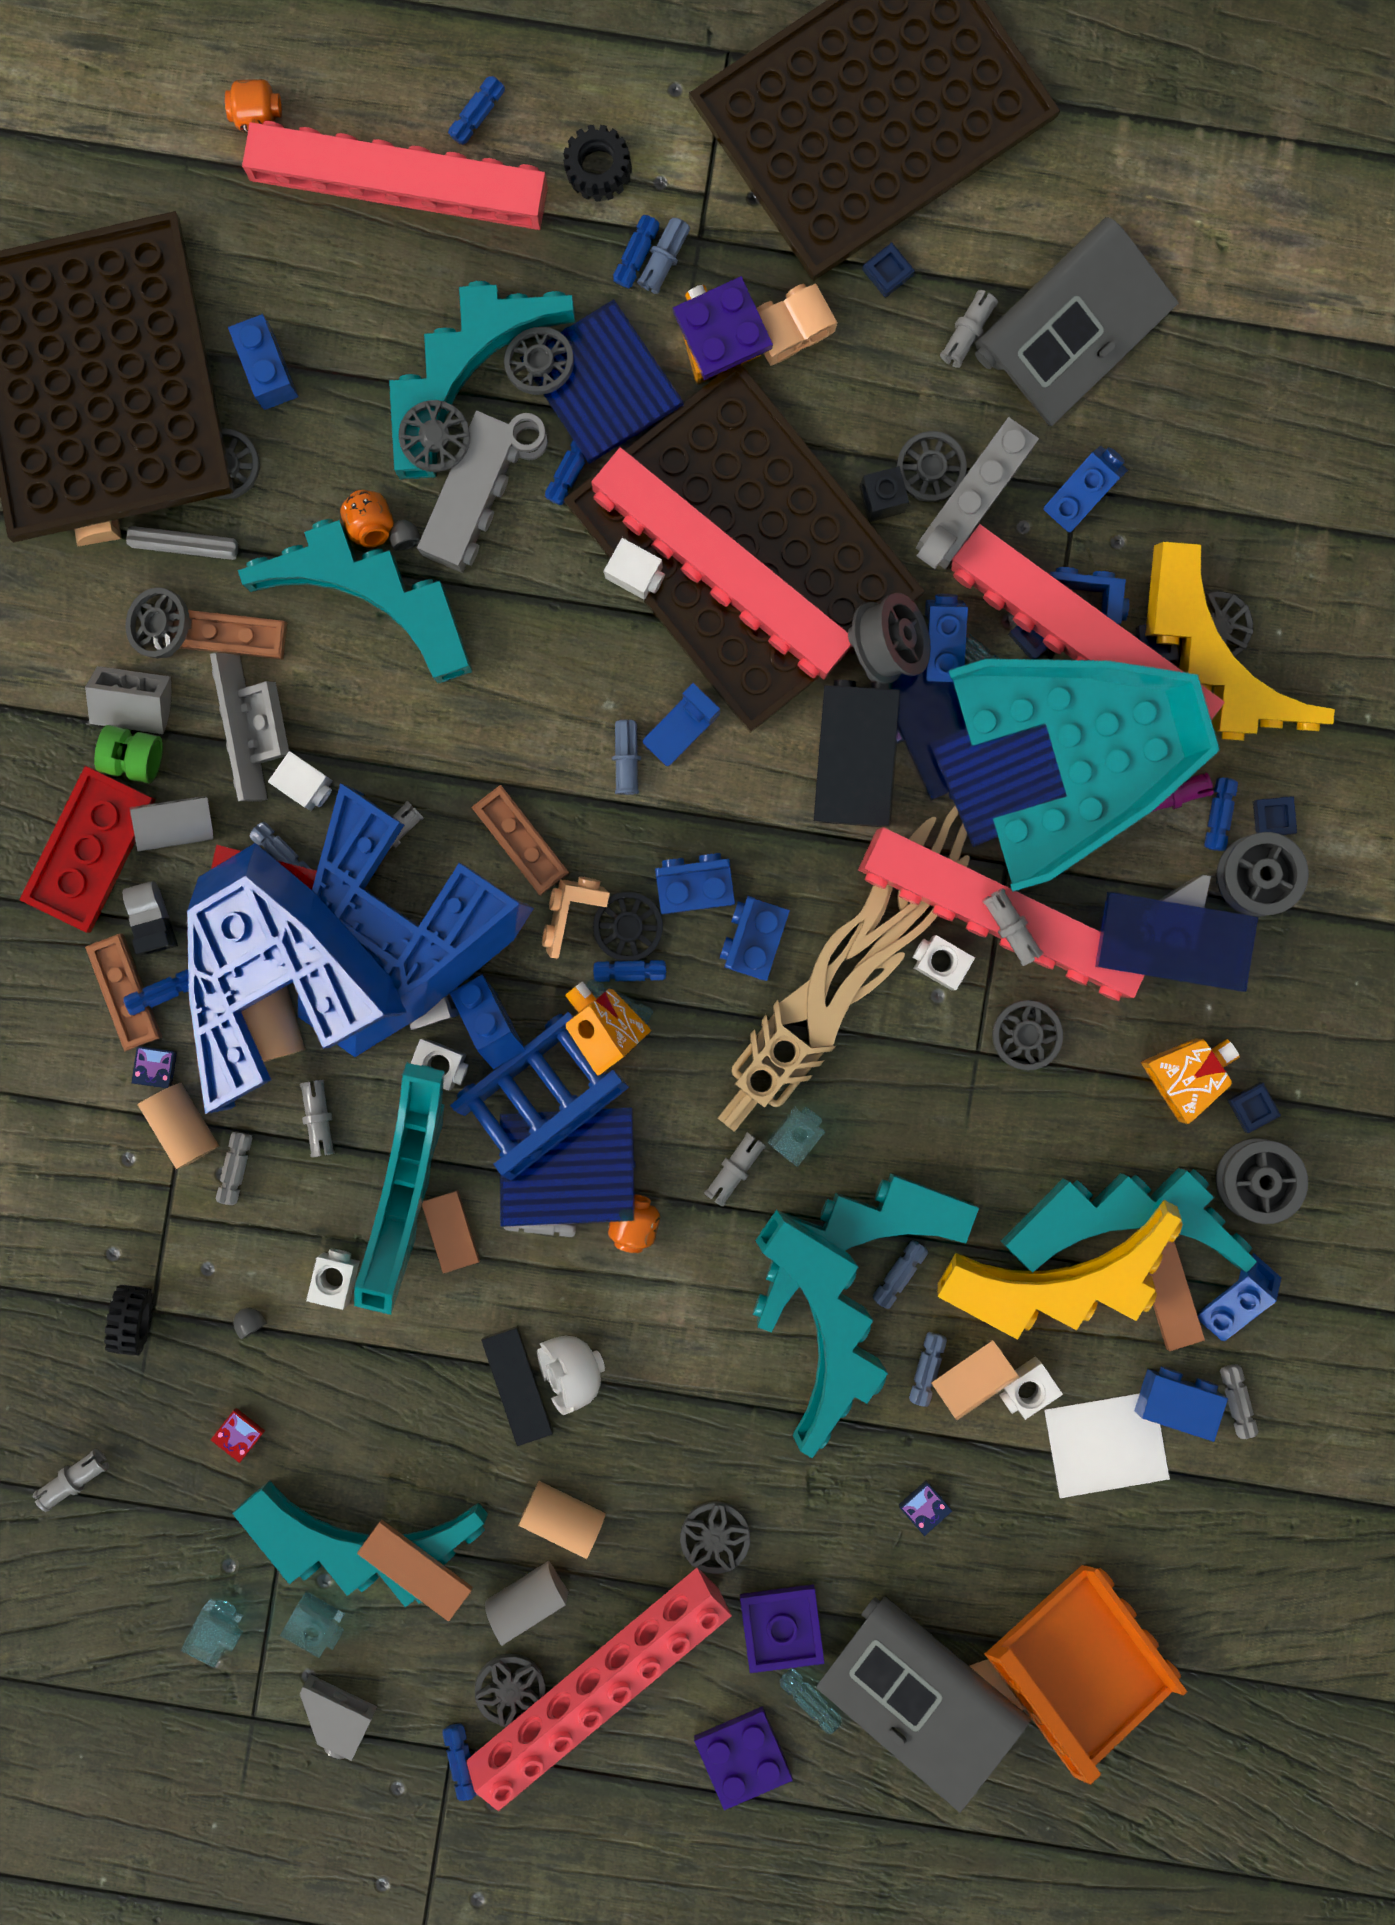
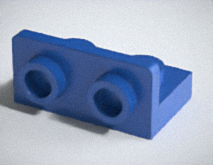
[655,853,735,915]
[720,896,790,981]

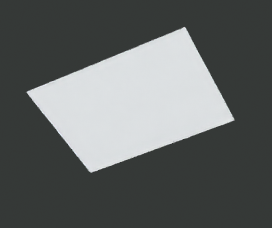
[1044,1393,1170,1498]

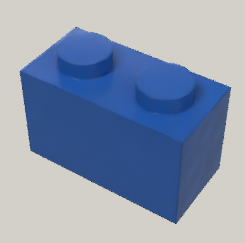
[228,314,298,410]
[450,975,526,1069]
[1134,1366,1228,1442]

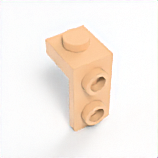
[542,877,610,959]

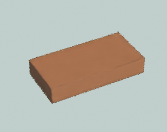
[422,1190,480,1274]

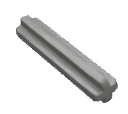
[126,526,238,560]

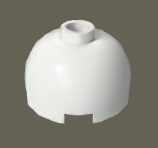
[537,1336,605,1415]

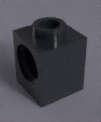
[860,466,909,522]

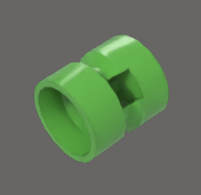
[94,725,163,784]

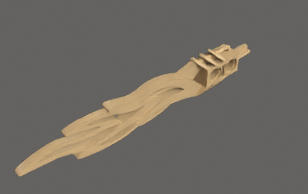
[717,773,1001,1132]

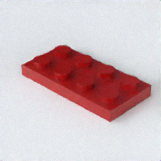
[19,766,156,933]

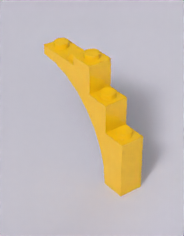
[1145,542,1335,741]
[938,1200,1183,1340]

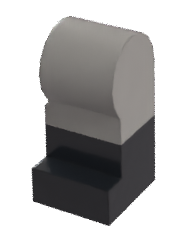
[122,881,178,955]

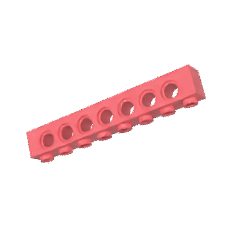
[466,1567,732,1811]

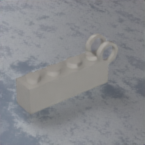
[417,410,548,573]

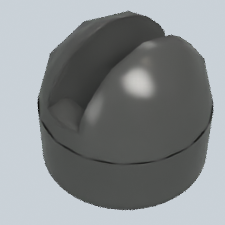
[389,520,421,551]
[233,1308,267,1340]

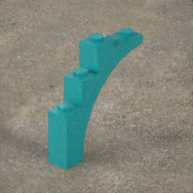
[389,281,575,480]
[238,519,473,684]
[354,1063,445,1315]
[1000,1168,1257,1273]
[752,1173,979,1333]
[755,1209,888,1458]
[232,1481,488,1607]

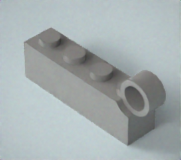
[916,417,1039,570]

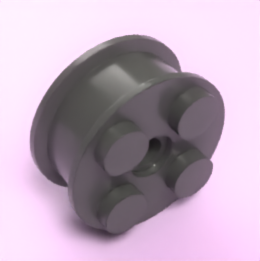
[848,593,931,684]
[1216,832,1309,917]
[1216,1138,1308,1224]

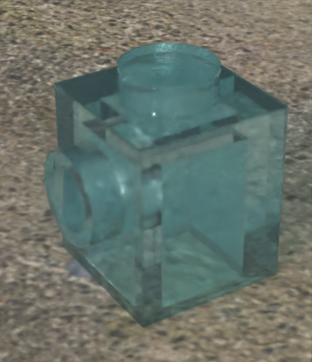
[767,1106,825,1167]
[280,1591,345,1658]
[181,1599,244,1668]

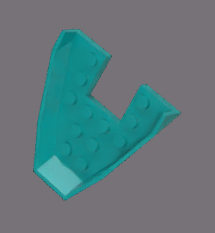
[949,659,1220,891]

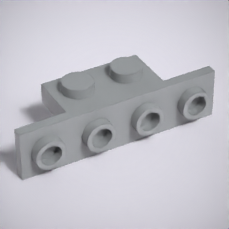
[210,652,289,801]

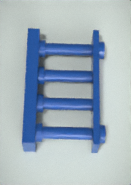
[450,1012,629,1180]

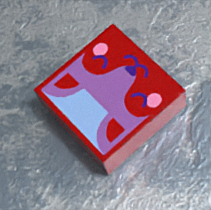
[211,1408,265,1463]

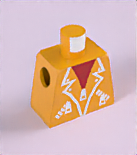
[565,981,652,1076]
[1141,1038,1240,1124]

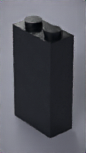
[813,679,901,828]

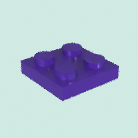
[673,276,773,380]
[740,1584,825,1673]
[694,1706,793,1810]

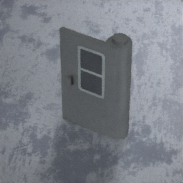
[975,217,1179,426]
[816,1596,1031,1813]

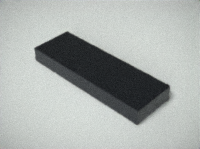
[481,1326,553,1447]

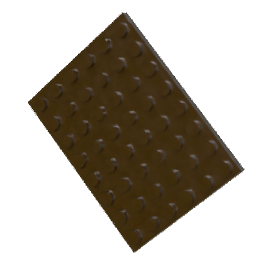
[689,0,1060,281]
[0,211,234,543]
[563,364,925,733]

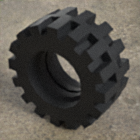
[563,124,632,202]
[104,1285,153,1356]

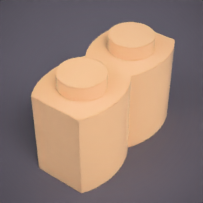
[756,284,837,366]

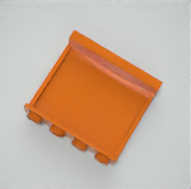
[985,1565,1187,1785]

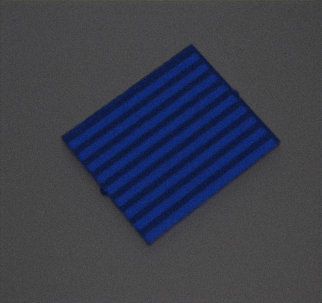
[520,299,684,464]
[930,724,1067,847]
[499,1108,636,1227]

